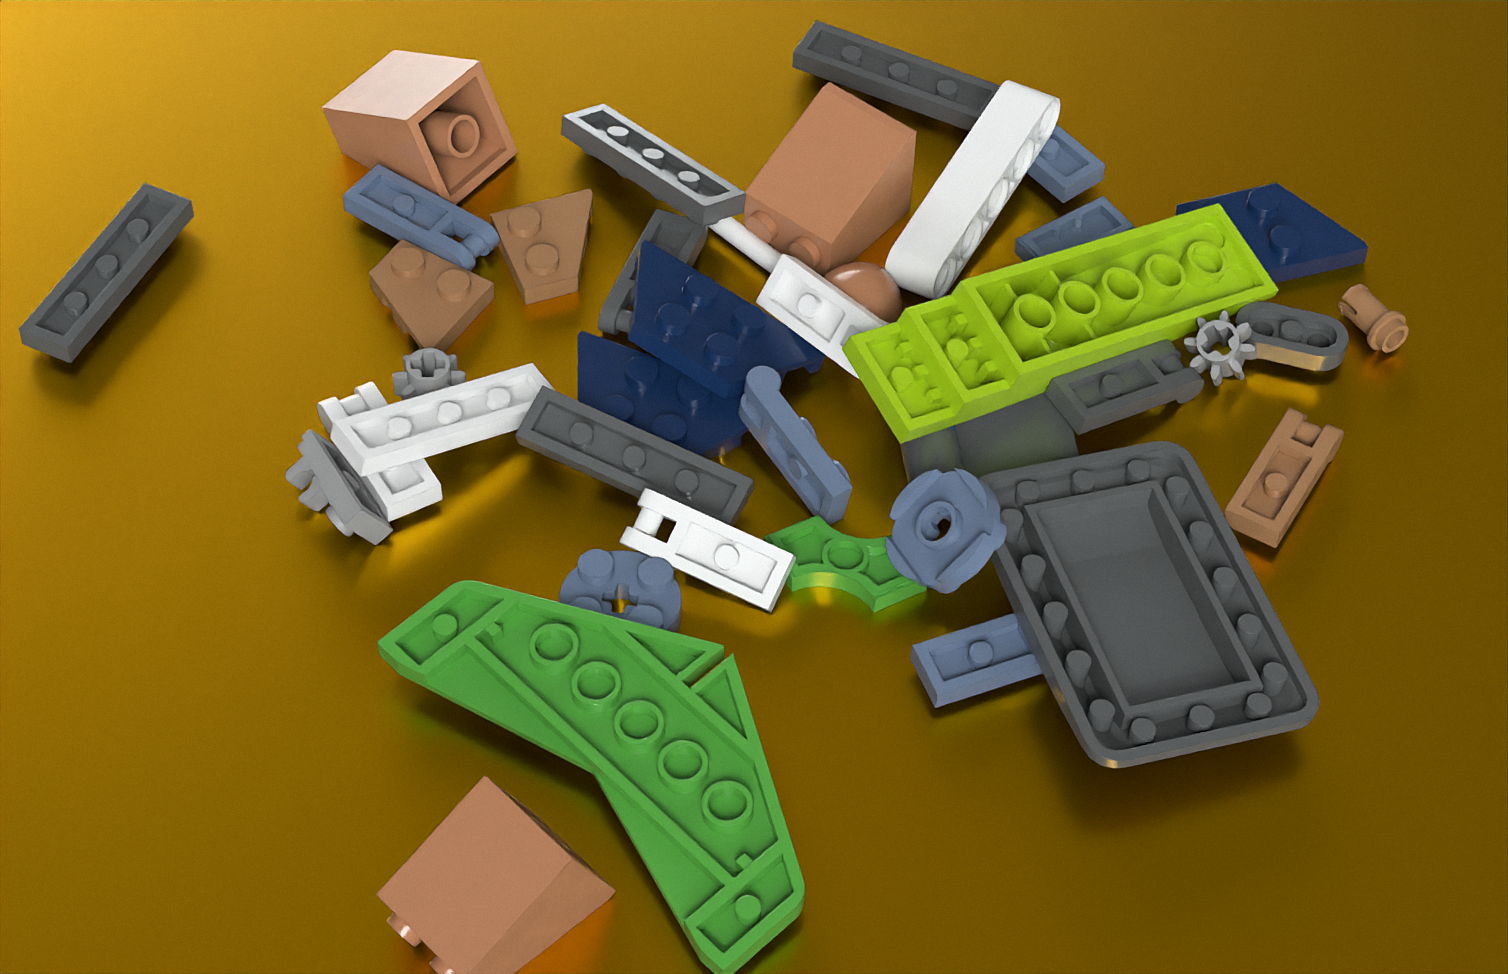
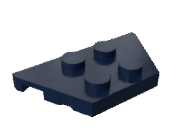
[1175,183,1368,283]
[628,239,827,399]
[578,331,749,460]

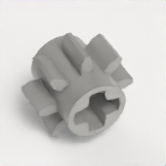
[1184,311,1258,386]
[393,347,466,401]

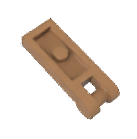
[1224,408,1344,548]

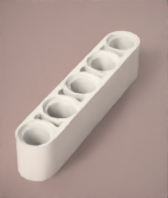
[885,80,1060,300]

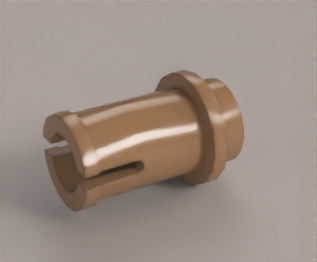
[1338,284,1409,353]

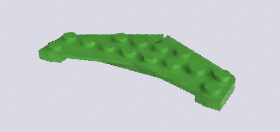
[377,580,805,974]

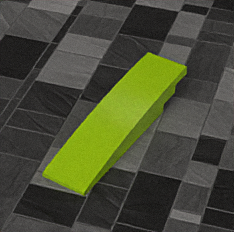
[842,203,1279,444]

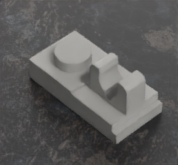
[285,429,393,545]

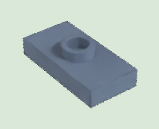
[1014,196,1136,262]

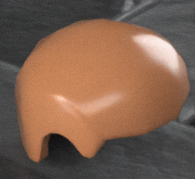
[823,262,904,324]

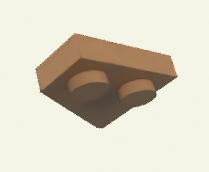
[490,189,593,305]
[369,239,494,352]

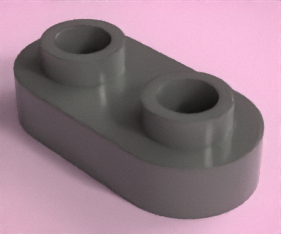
[1234,301,1349,371]

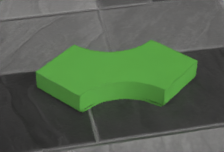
[764,515,927,612]

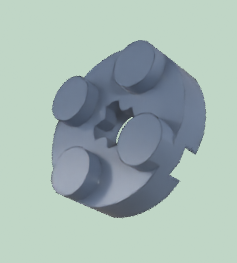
[886,468,1007,594]
[559,549,681,633]

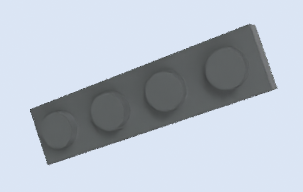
[792,20,1001,131]
[561,104,746,226]
[19,183,194,363]
[515,385,754,527]

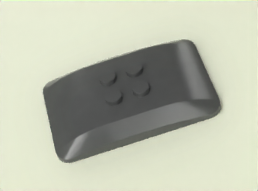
[979,441,1320,768]

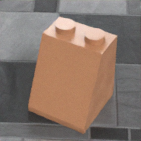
[322,50,518,205]
[744,82,916,277]
[376,775,616,974]

